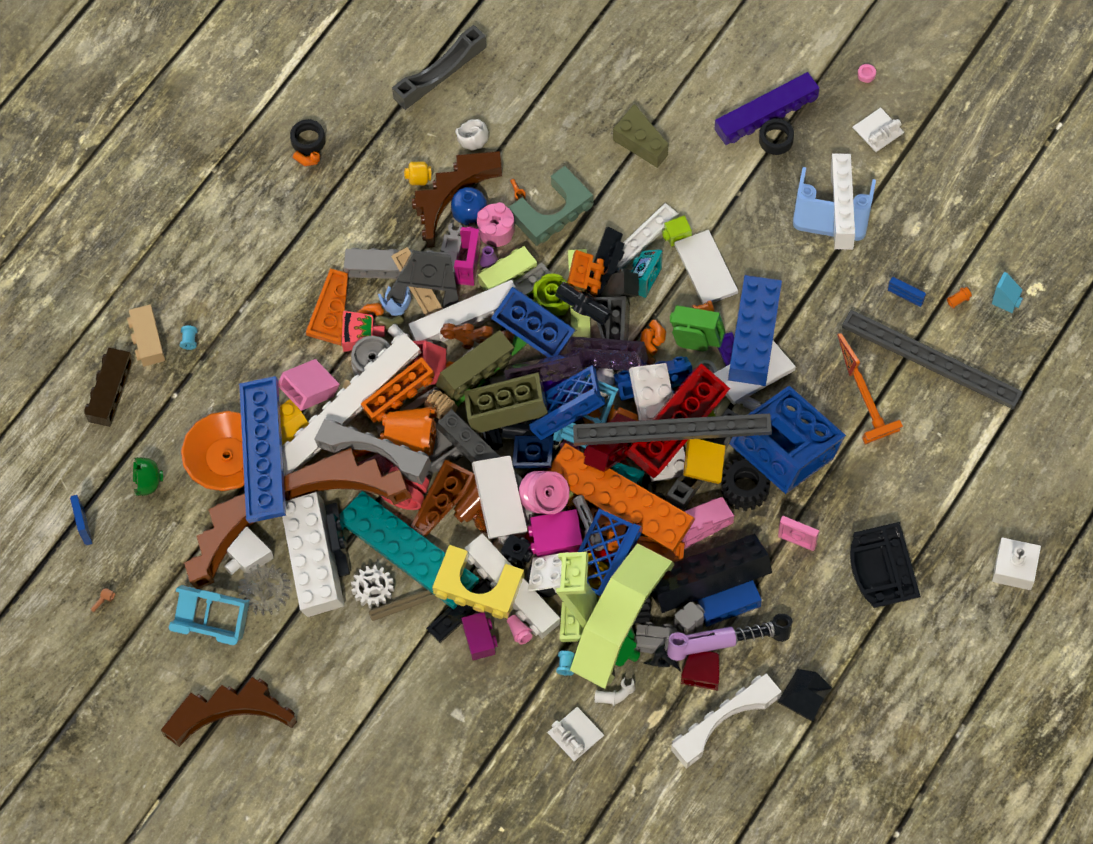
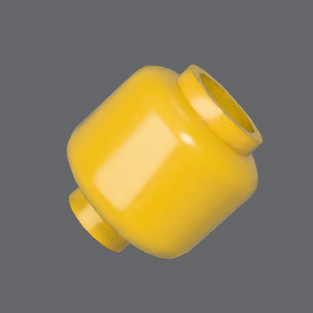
[404,162,431,186]

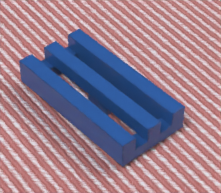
[888,277,926,307]

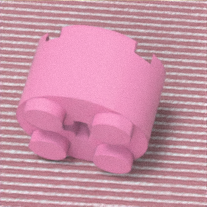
[477,202,515,247]

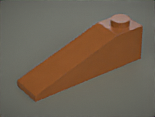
[411,459,475,537]

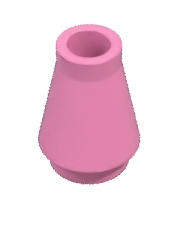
[507,615,533,645]

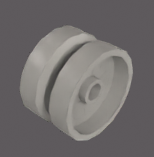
[351,336,390,376]

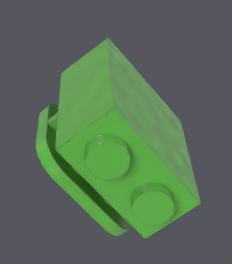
[670,305,726,351]

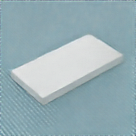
[674,230,738,304]
[714,341,796,405]
[472,456,527,539]

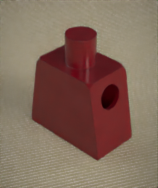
[681,651,719,691]

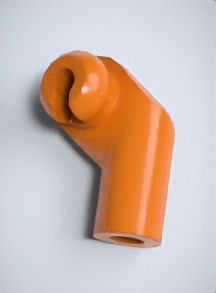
[292,151,320,167]
[356,303,384,316]
[649,319,666,346]
[640,328,658,356]

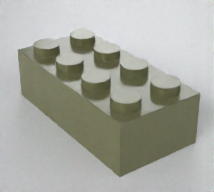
[436,330,514,401]
[464,372,548,434]

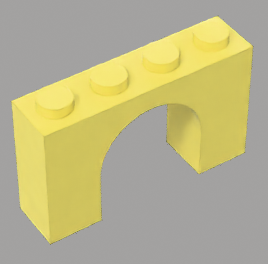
[432,545,524,619]

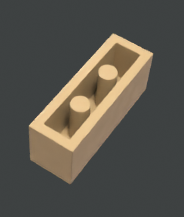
[127,304,165,367]

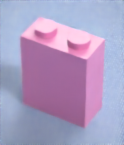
[278,359,340,411]

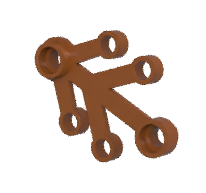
[440,323,514,349]

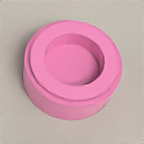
[858,64,876,83]

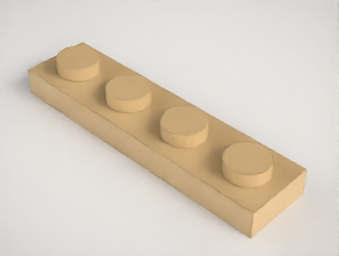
[391,247,443,316]

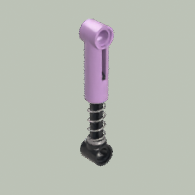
[667,614,793,661]

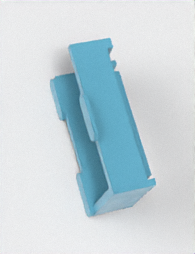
[553,376,618,448]
[169,585,250,645]

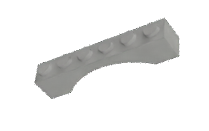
[314,419,432,485]

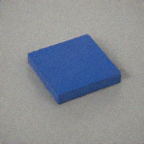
[70,495,93,546]

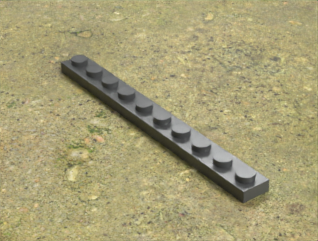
[842,310,1023,410]
[573,413,772,446]

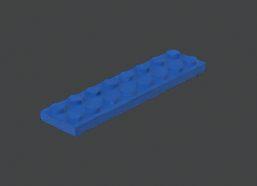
[239,376,286,523]

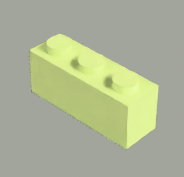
[478,246,537,291]

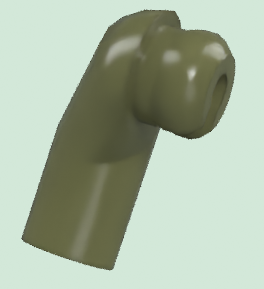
[375,315,404,330]

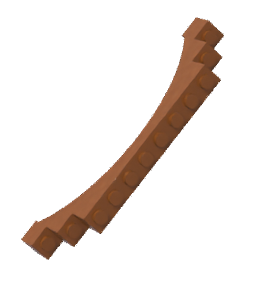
[184,448,412,589]

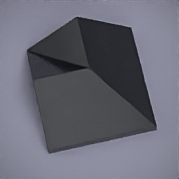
[778,669,833,722]

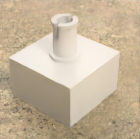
[992,538,1041,590]

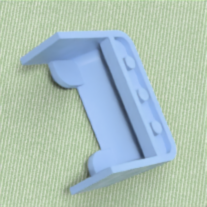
[793,167,876,241]

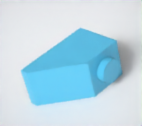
[992,272,1023,313]

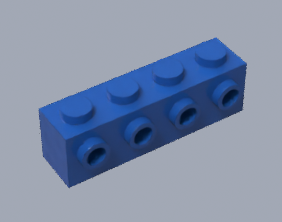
[613,356,693,401]

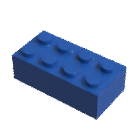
[491,287,577,361]

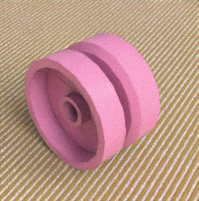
[519,471,569,514]

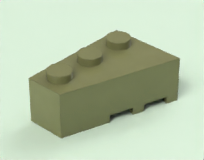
[613,104,668,168]

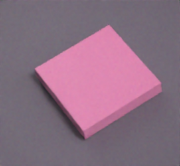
[778,516,819,551]

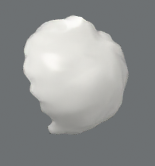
[456,119,489,151]

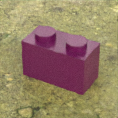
[461,612,498,661]

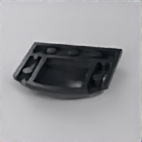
[850,522,921,608]

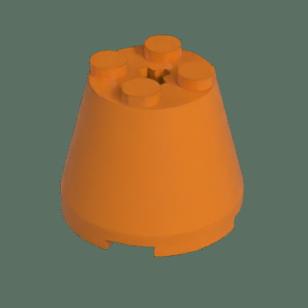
[380,407,437,461]

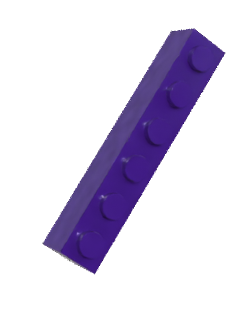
[714,72,819,145]

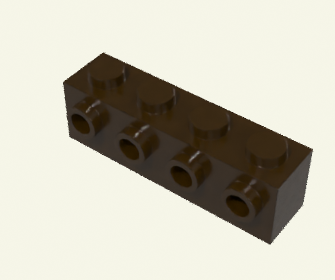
[84,347,133,427]

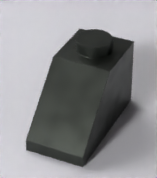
[600,269,639,299]

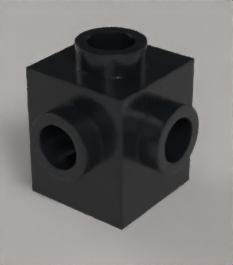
[501,534,533,567]

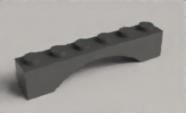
[392,25,487,110]
[665,408,738,511]

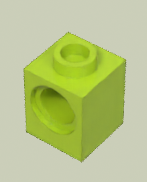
[662,215,692,247]

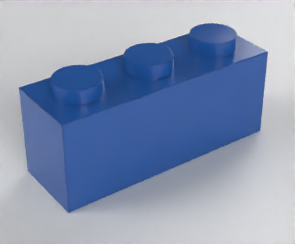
[697,580,762,627]

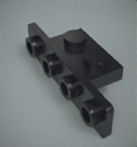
[584,227,625,297]
[325,503,350,577]

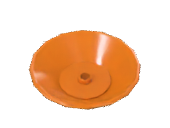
[181,411,244,491]

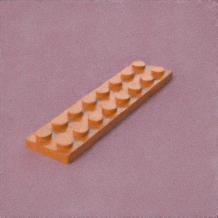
[547,443,695,552]

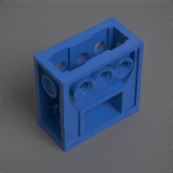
[729,386,846,494]

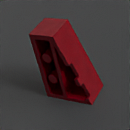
[583,413,636,472]

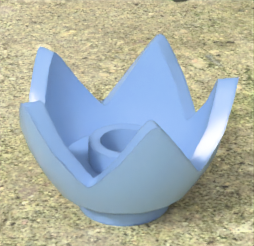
[378,286,411,316]

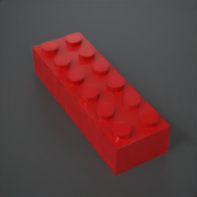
[624,363,731,478]

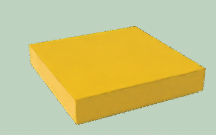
[683,439,725,484]

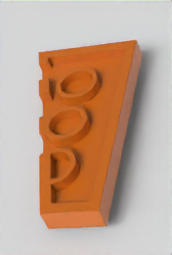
[306,268,348,346]

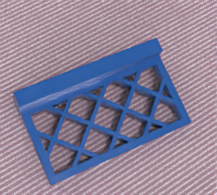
[529,365,605,440]
[578,509,643,597]

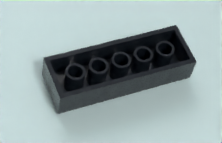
[651,533,773,613]

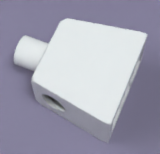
[224,527,274,575]

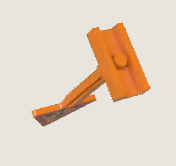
[837,333,903,444]

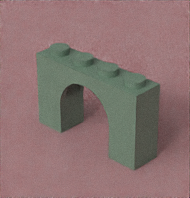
[508,166,593,246]

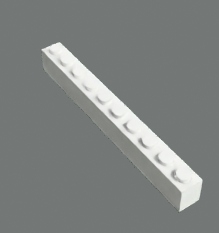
[282,333,422,476]

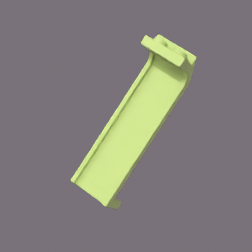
[556,552,599,642]

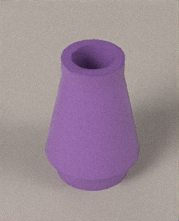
[480,246,498,268]

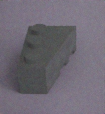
[594,296,630,358]

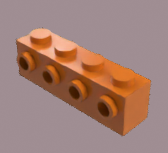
[361,357,435,423]

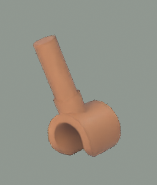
[91,589,115,612]

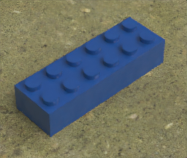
[728,275,782,386]

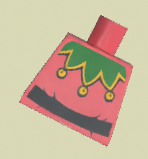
[342,311,385,352]

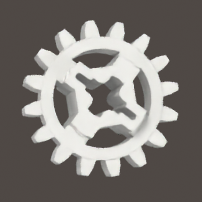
[351,565,394,608]

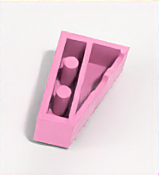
[681,497,734,549]

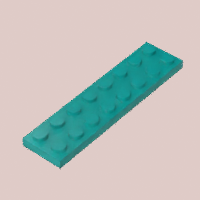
[339,491,480,610]

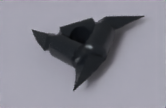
[644,643,681,672]

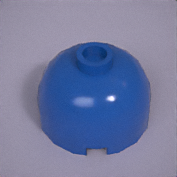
[451,187,487,225]

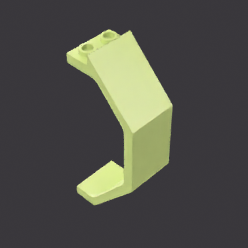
[570,543,674,689]

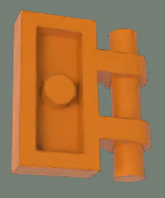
[567,250,605,295]

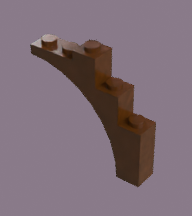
[412,151,502,248]
[161,677,297,747]

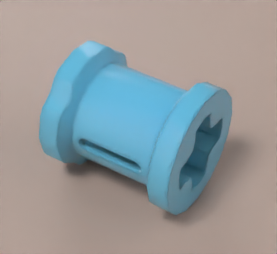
[180,326,198,350]
[556,651,575,676]

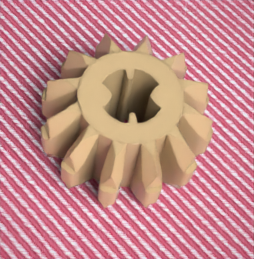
[424,390,458,420]

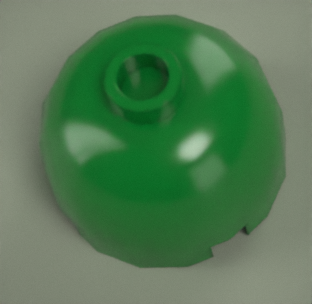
[133,457,163,496]

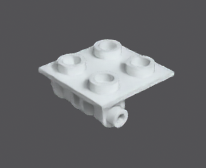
[852,107,904,152]
[528,552,569,593]
[547,707,604,761]

